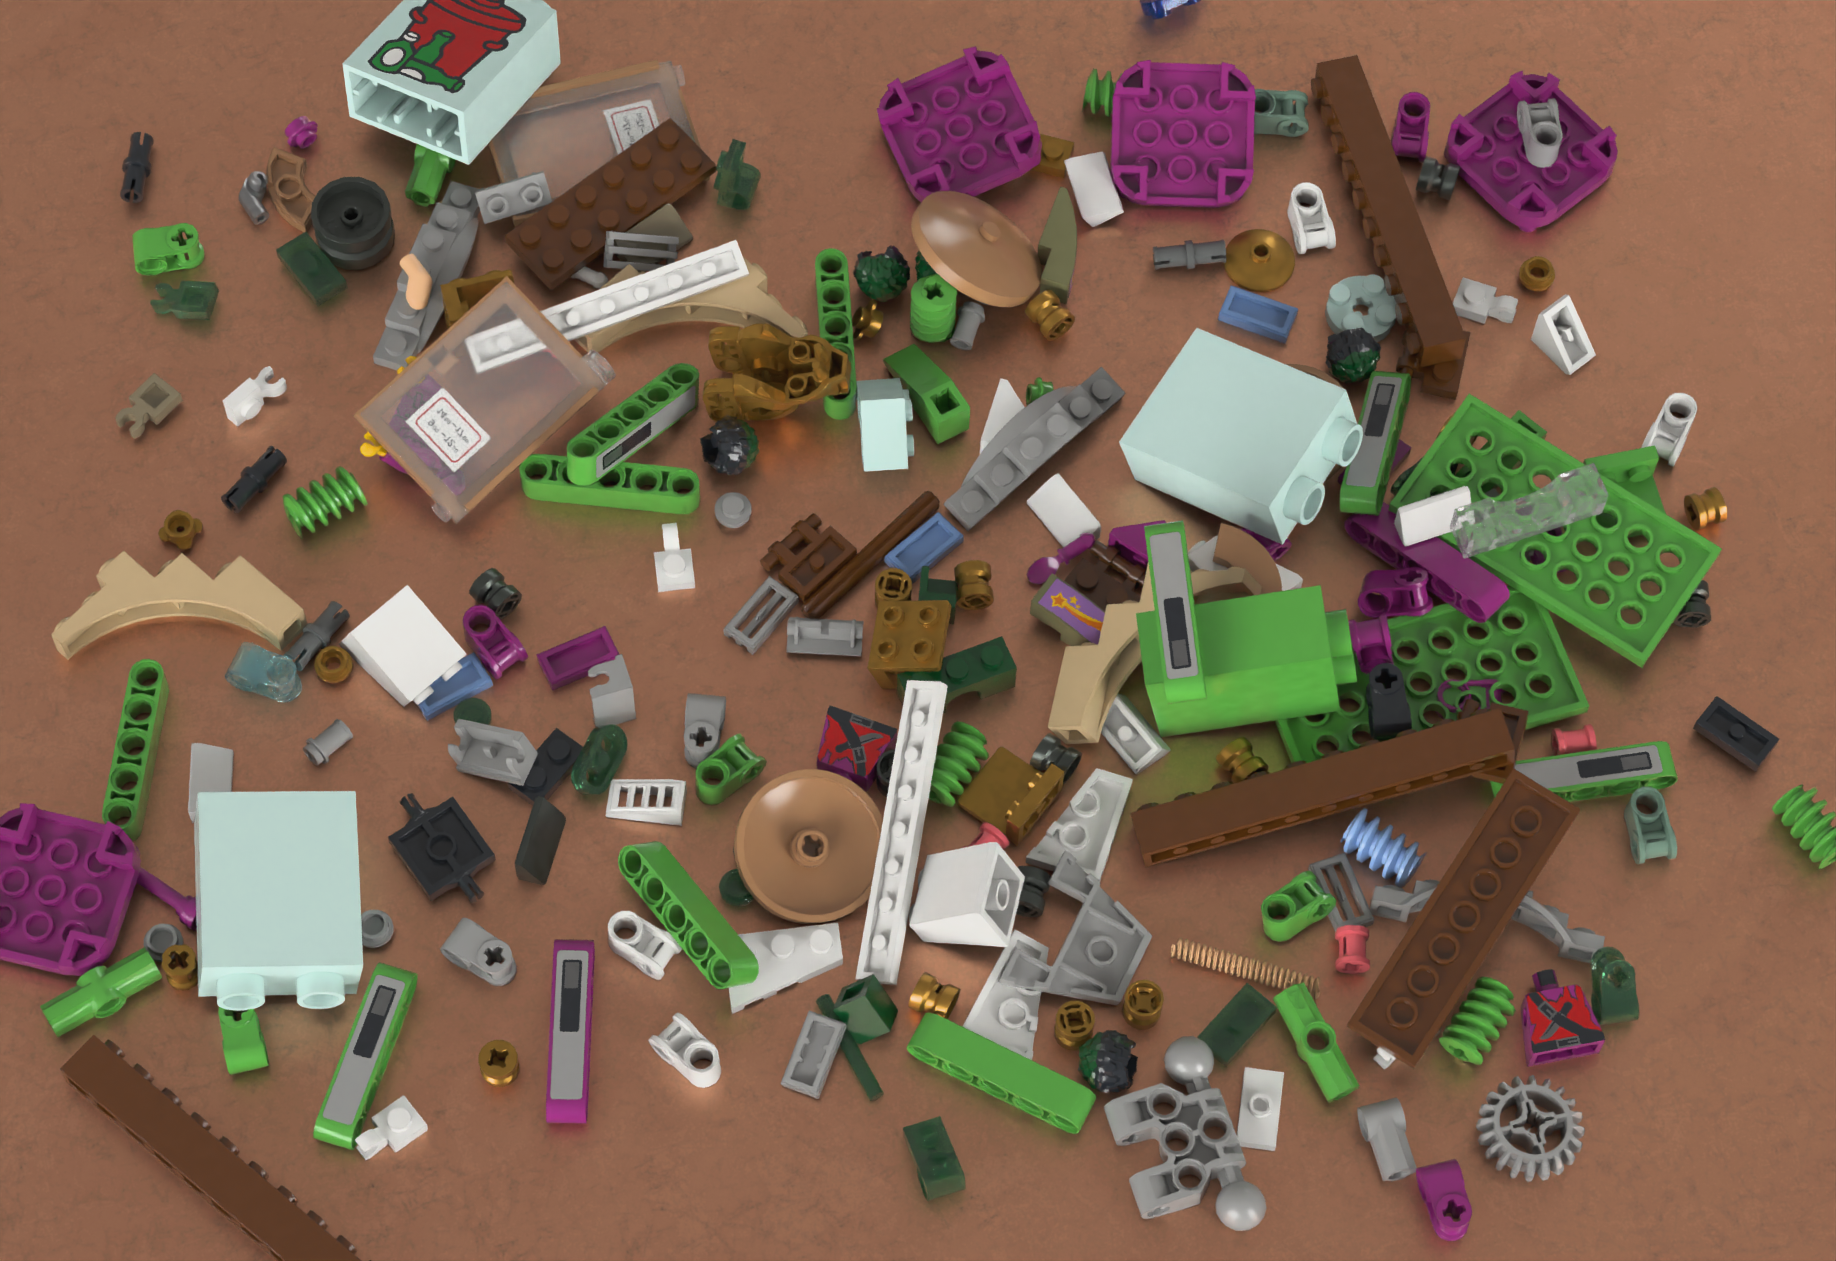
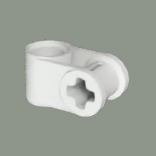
[1287,182,1336,254]
[1641,393,1697,467]
[608,911,682,980]
[648,1012,721,1088]

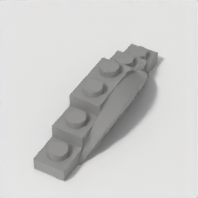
[373,181,481,370]
[943,367,1126,531]
[1369,880,1605,965]

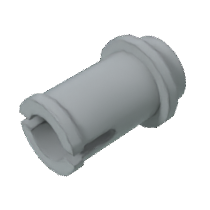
[950,302,985,350]
[303,719,353,766]

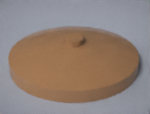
[911,191,1042,307]
[734,769,883,924]

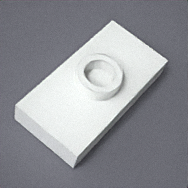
[1236,1067,1284,1151]

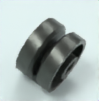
[311,177,395,270]

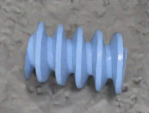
[1340,808,1427,888]

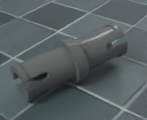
[1153,240,1227,270]
[283,601,350,671]

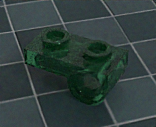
[714,139,761,210]
[903,1116,966,1201]

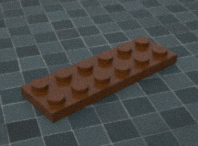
[505,118,716,290]

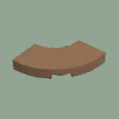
[266,147,316,233]
[1213,523,1282,594]

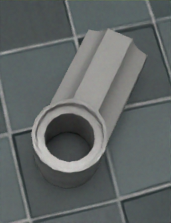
[1357,1098,1417,1182]

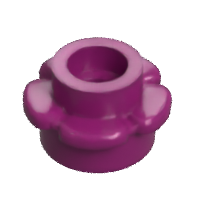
[285,116,317,149]

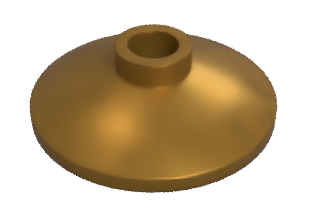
[1224,229,1295,292]

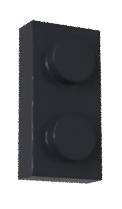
[1693,696,1779,772]
[508,728,587,806]

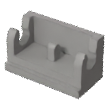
[588,654,636,730]
[448,718,538,786]

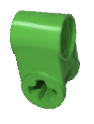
[132,223,205,276]
[695,734,767,805]
[1261,871,1336,942]
[218,1007,269,1075]

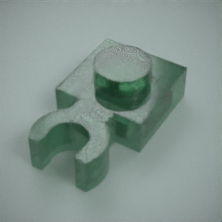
[150,280,219,320]

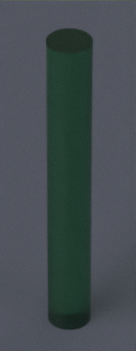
[816,994,884,1101]

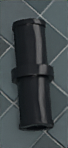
[120,132,154,203]
[221,446,287,513]

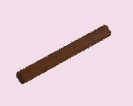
[801,491,940,619]

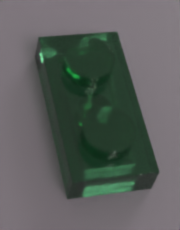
[276,232,348,306]
[1197,983,1277,1067]

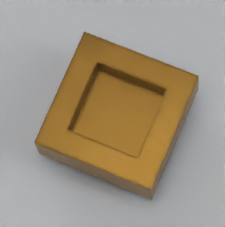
[1031,134,1075,178]

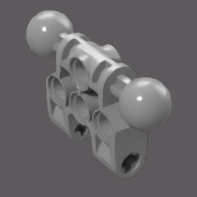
[1104,1036,1267,1231]

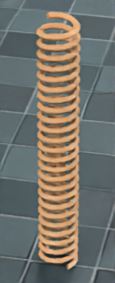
[1171,937,1321,1000]

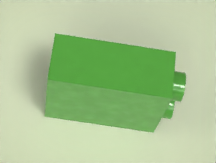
[1136,585,1357,738]

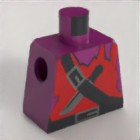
[817,706,897,792]
[1521,969,1605,1067]

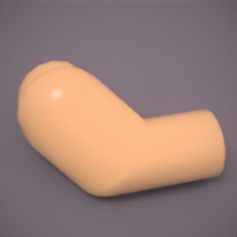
[400,254,433,310]

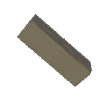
[614,203,693,273]

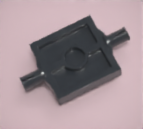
[388,793,496,903]

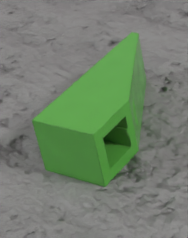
[883,344,970,444]

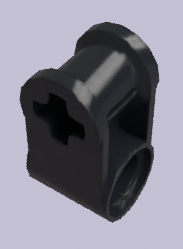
[1366,663,1412,740]

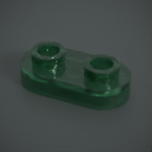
[571,724,628,795]

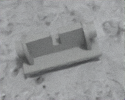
[475,171,552,224]
[787,617,863,656]

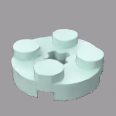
[1325,274,1396,342]

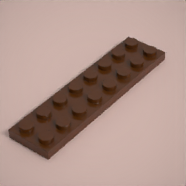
[1347,769,1581,1069]

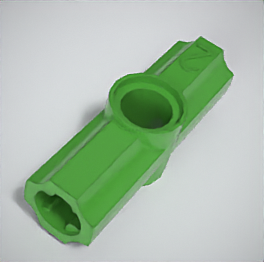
[405,144,456,207]
[40,947,162,1037]
[1273,982,1360,1103]

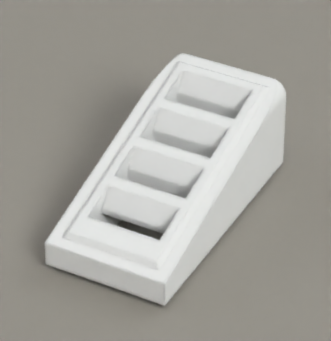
[606,779,687,826]

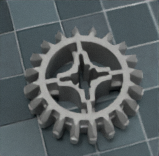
[1476,1075,1585,1182]

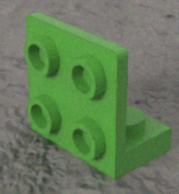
[1583,445,1666,538]

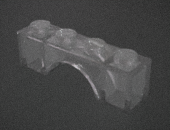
[1450,463,1609,559]

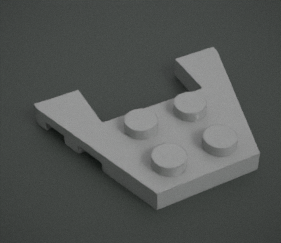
[998,850,1152,1006]

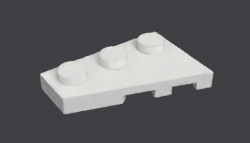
[962,929,1049,1060]

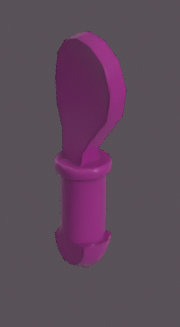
[1026,532,1095,584]

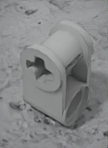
[1517,98,1563,168]
[684,693,726,768]
[440,918,517,986]

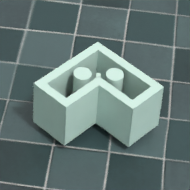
[856,378,914,472]

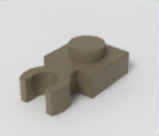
[115,373,183,439]

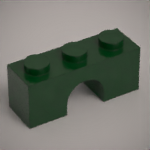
[897,636,1017,713]

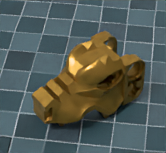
[703,323,851,422]

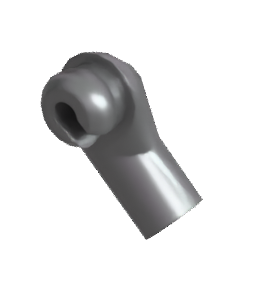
[238,171,269,225]

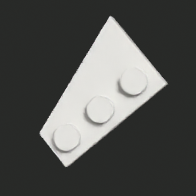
[1025,768,1133,882]
[729,923,843,1014]

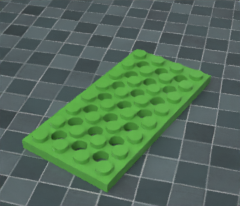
[1388,394,1722,668]
[1275,585,1589,763]

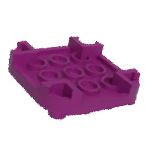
[877,46,1042,202]
[1110,60,1256,208]
[1444,71,1618,232]
[0,803,141,976]

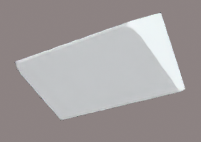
[1064,151,1124,227]
[1027,473,1101,547]
[1394,486,1473,546]
[1101,694,1171,775]
[188,743,234,823]

